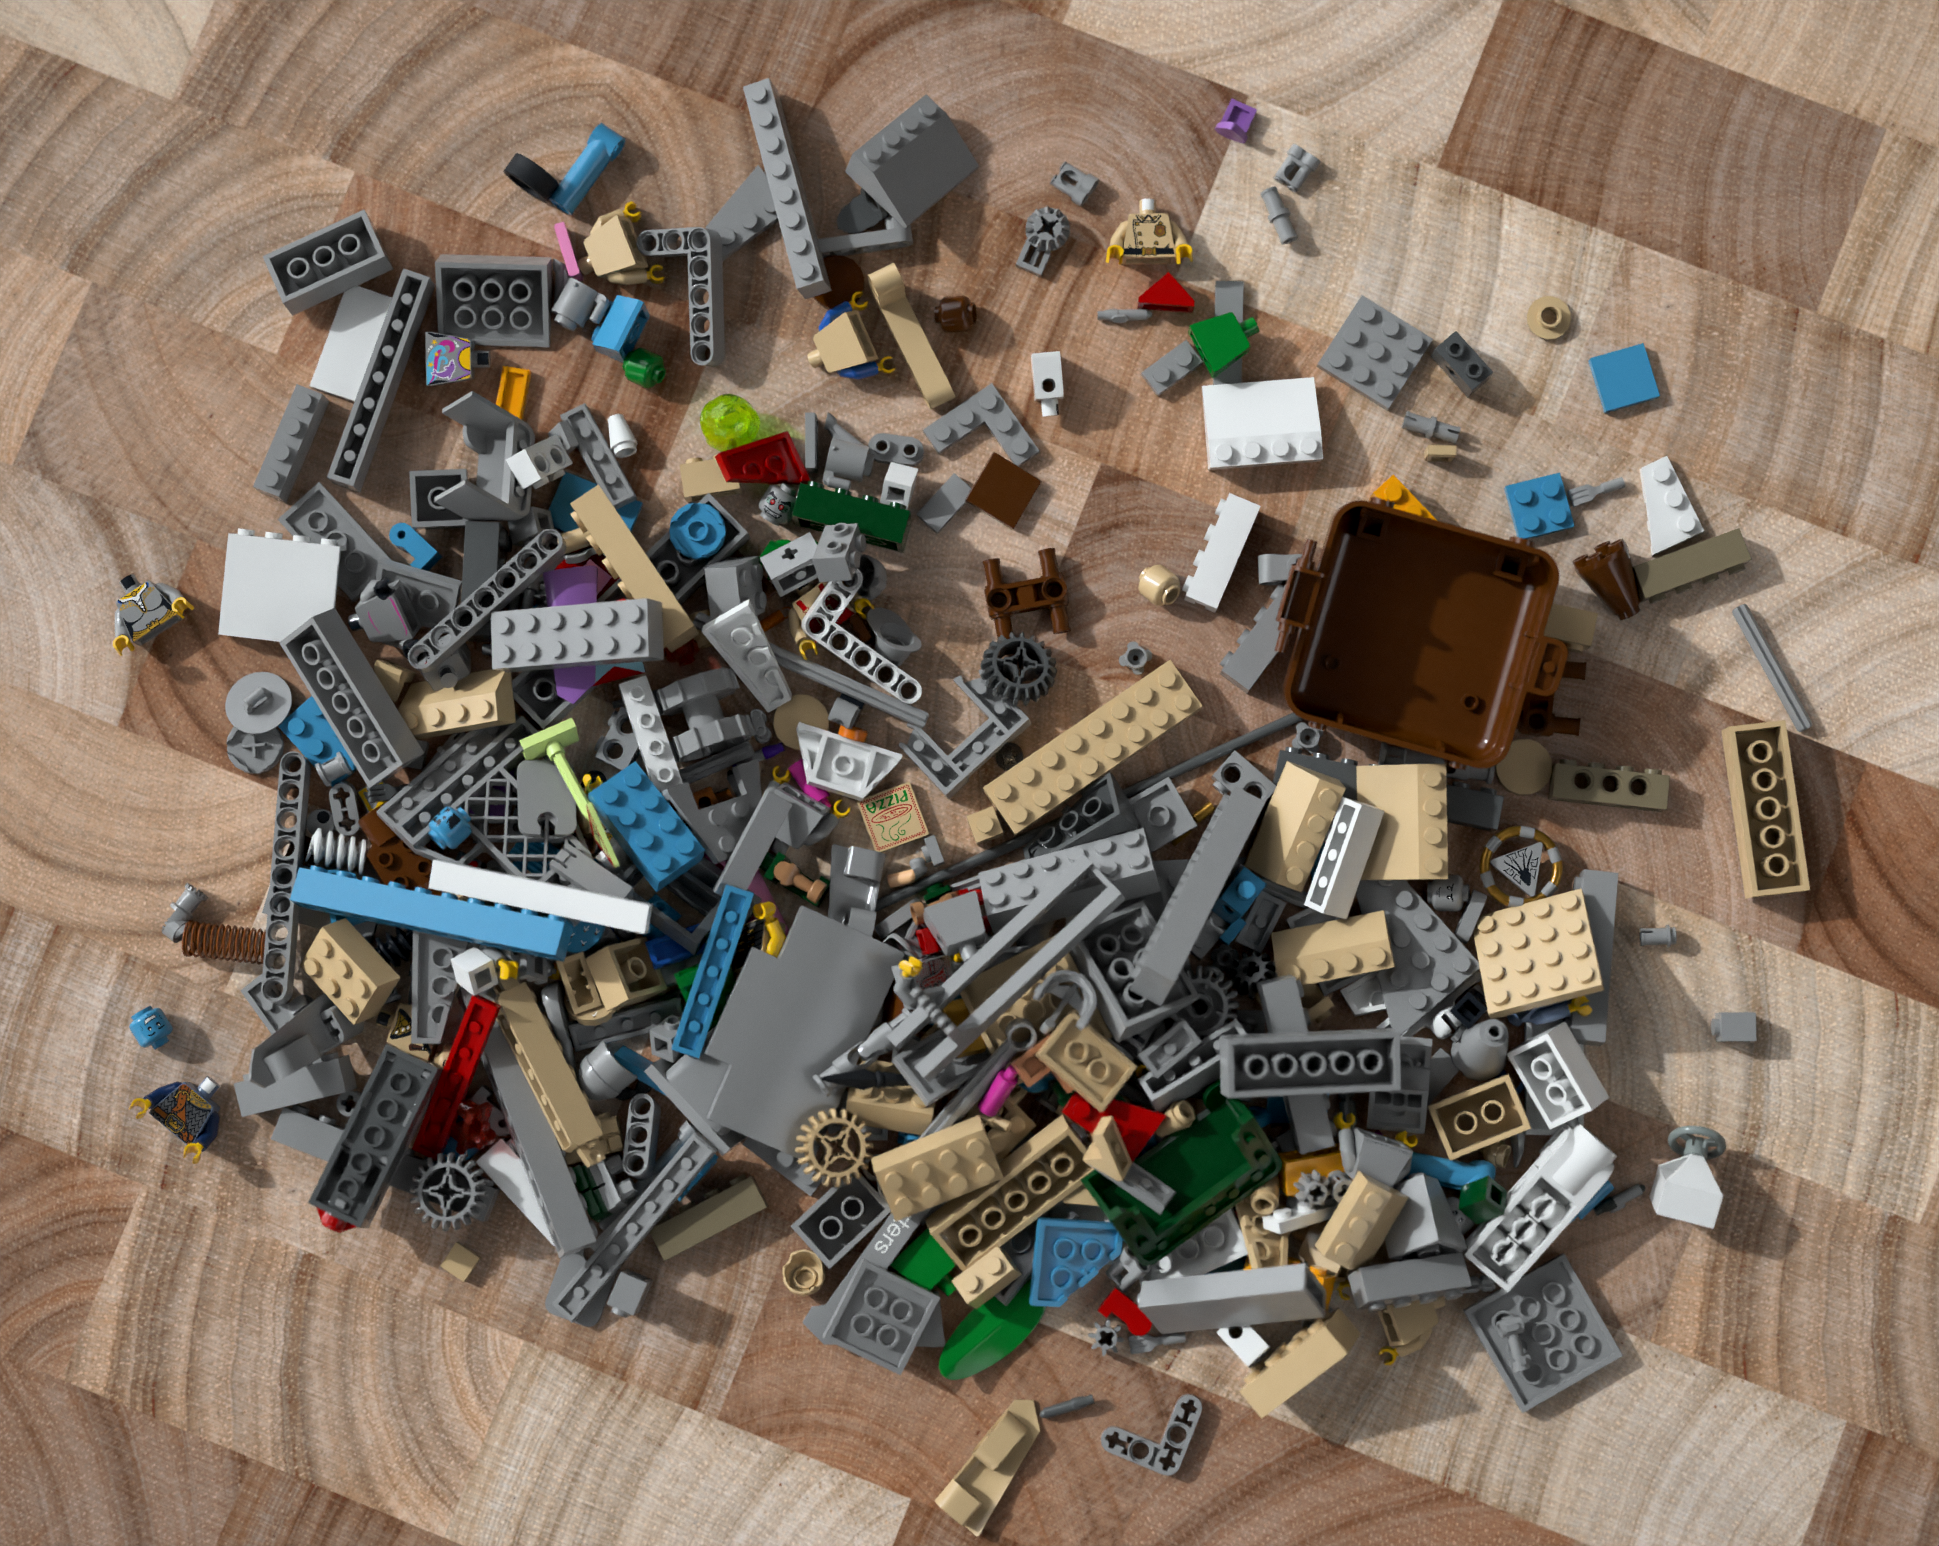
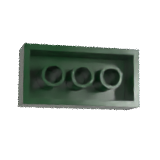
[792,481,912,553]

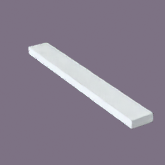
[429,859,653,934]

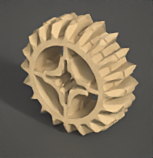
[795,1108,874,1187]

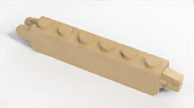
[493,969,605,1168]

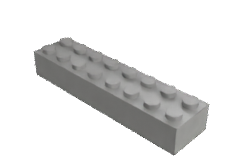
[1130,786,1265,1006]

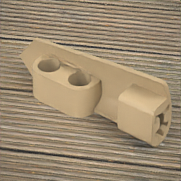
[935,1399,1040,1536]

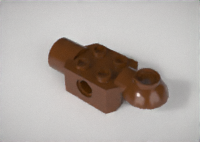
[358,803,452,896]

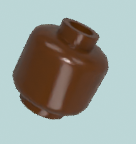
[934,296,977,333]

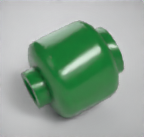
[623,347,666,389]

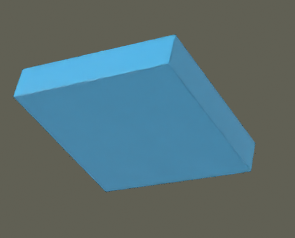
[1588,343,1660,414]

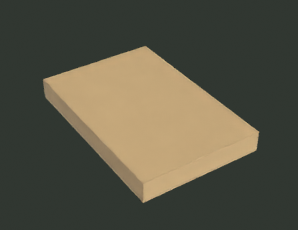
[1035,1010,1138,1112]

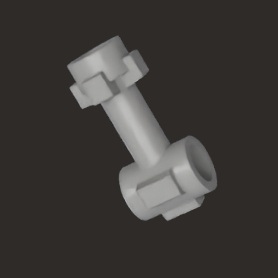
[1496,1315,1532,1372]

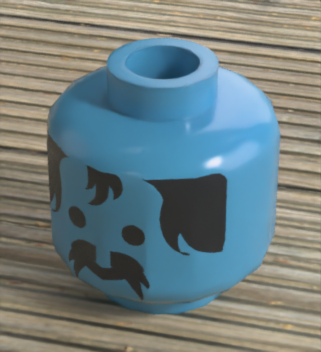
[428,806,472,849]

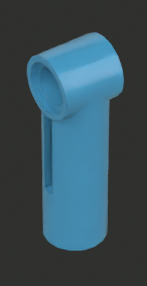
[549,123,626,215]
[1403,1152,1496,1191]

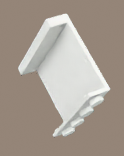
[218,528,346,642]

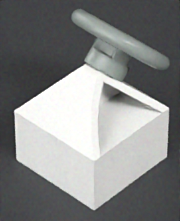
[1649,1126,1726,1229]

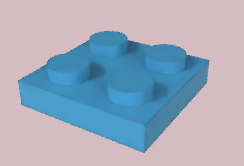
[1504,473,1574,539]

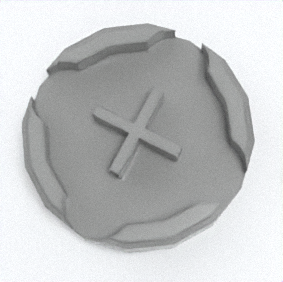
[226,727,284,774]

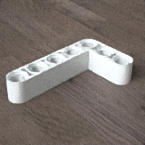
[801,568,922,704]

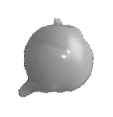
[844,554,887,601]

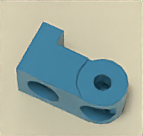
[389,523,442,571]

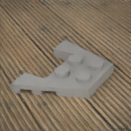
[661,759,762,864]

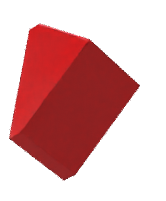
[1137,272,1195,313]

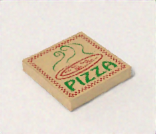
[857,781,929,853]

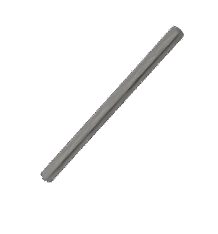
[693,612,929,728]

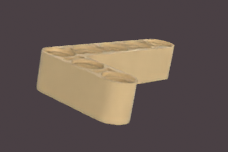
[868,263,956,410]

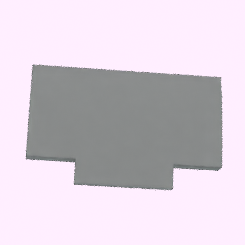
[704,906,905,1159]

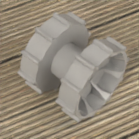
[653,667,756,763]

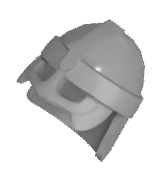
[577,1041,638,1101]

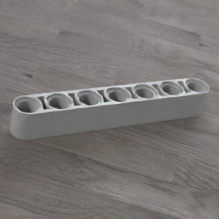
[408,529,567,673]

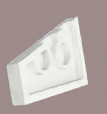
[1640,456,1704,556]

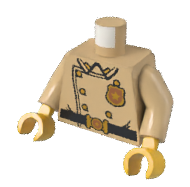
[1106,199,1193,265]

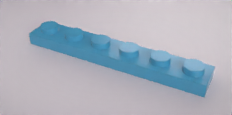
[671,884,754,1058]

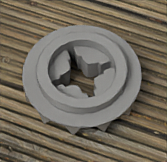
[1025,206,1070,251]

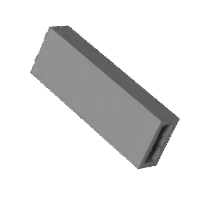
[1137,1263,1326,1334]

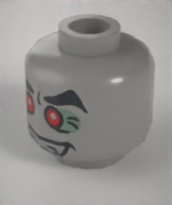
[759,483,797,526]

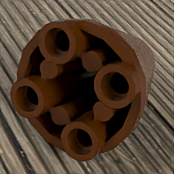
[1572,539,1640,620]

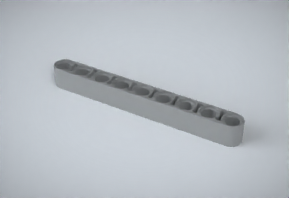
[261,751,311,1005]

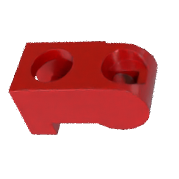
[1097,1287,1152,1336]

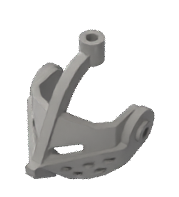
[1033,970,1097,1035]

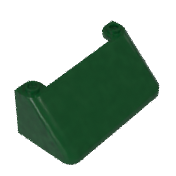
[1081,1078,1282,1266]

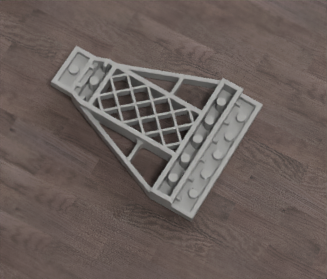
[376,713,594,927]

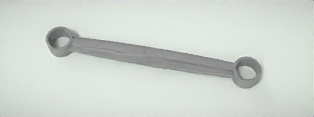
[876,1018,1037,1200]

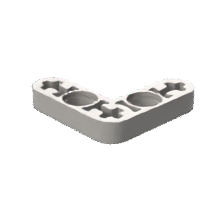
[1101,1394,1202,1476]

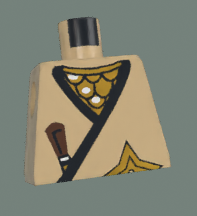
[376,1003,438,1063]

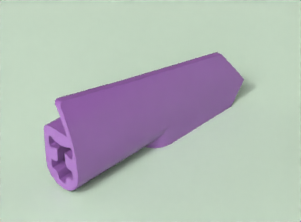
[543,565,598,705]

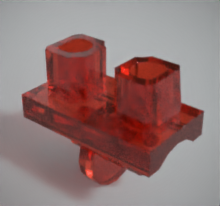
[450,1099,496,1155]

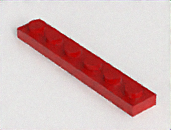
[412,994,501,1161]

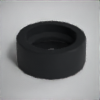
[503,153,559,202]

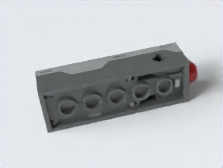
[308,1044,443,1233]

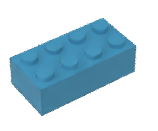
[588,761,705,892]

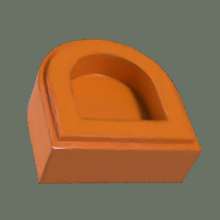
[838,725,869,742]

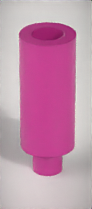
[788,759,832,808]
[978,1065,1018,1117]

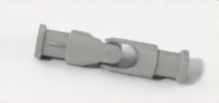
[1378,741,1495,785]
[813,1007,911,1098]

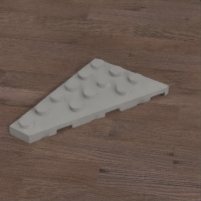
[1356,880,1480,1036]

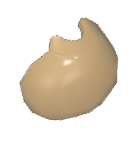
[782,1249,826,1297]

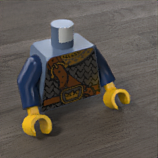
[129,1076,220,1164]

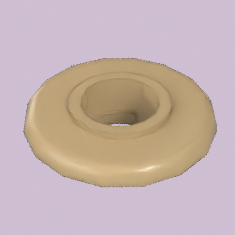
[1527,296,1571,340]

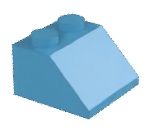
[591,295,650,363]

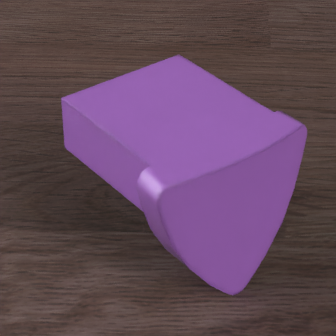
[1215,99,1257,143]

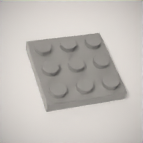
[1316,295,1433,411]
[823,1258,940,1375]

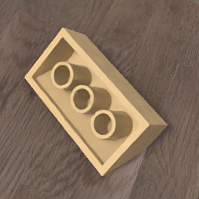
[398,669,516,739]
[1244,761,1346,892]
[1271,910,1396,985]

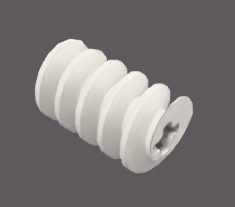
[306,828,368,875]

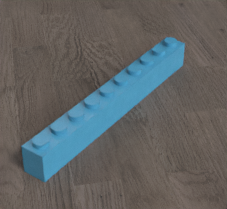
[290,866,573,962]

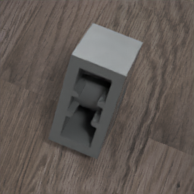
[1431,331,1493,398]

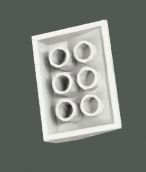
[1202,377,1323,470]

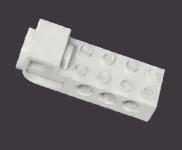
[1462,1122,1617,1292]

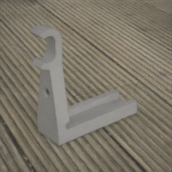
[549,843,636,942]

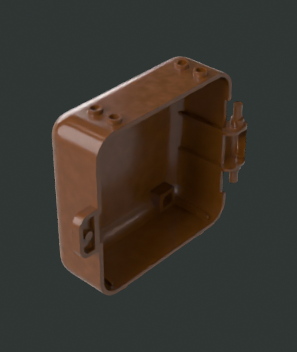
[1274,497,1568,771]

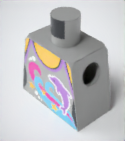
[425,332,491,386]

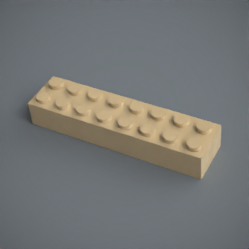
[983,660,1202,837]

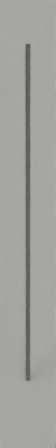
[571,713,1305,1048]

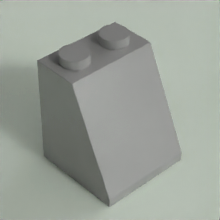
[1385,1173,1468,1262]

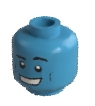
[129,1005,173,1050]

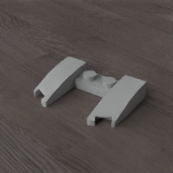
[899,669,1031,800]

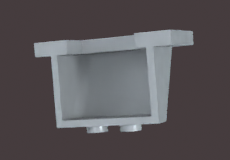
[644,1027,747,1156]

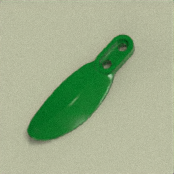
[939,1279,1047,1380]

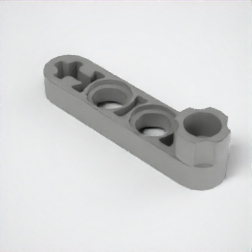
[818,216,913,258]

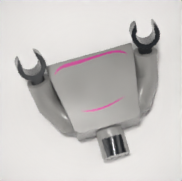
[348,577,423,659]

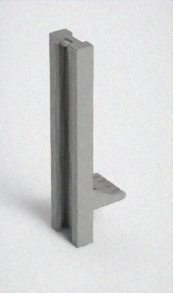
[887,854,1125,1082]

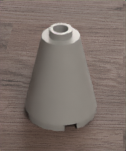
[1451,1019,1508,1081]

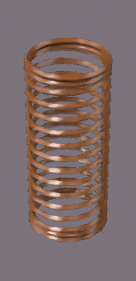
[182,920,266,965]

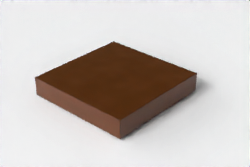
[965,452,1042,529]

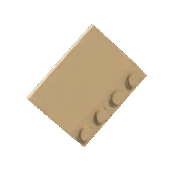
[1356,764,1448,880]

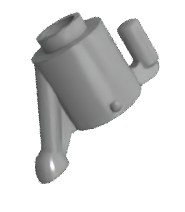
[551,258,609,331]
[823,412,875,491]

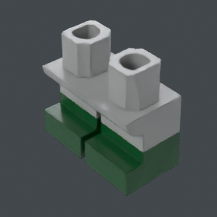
[572,1154,638,1222]

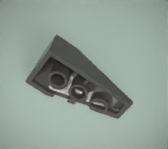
[1023,772,1139,860]

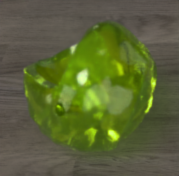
[700,394,760,452]

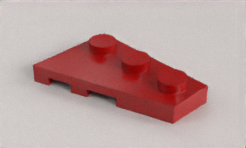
[715,431,811,485]
[1061,1091,1166,1163]

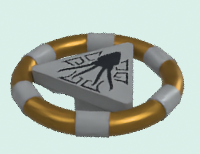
[1479,826,1563,907]

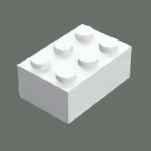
[1506,1022,1610,1129]

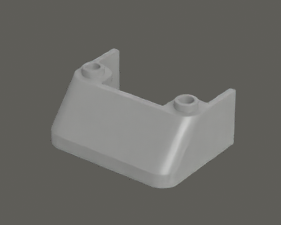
[434,391,535,521]

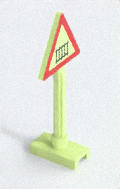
[519,718,620,868]

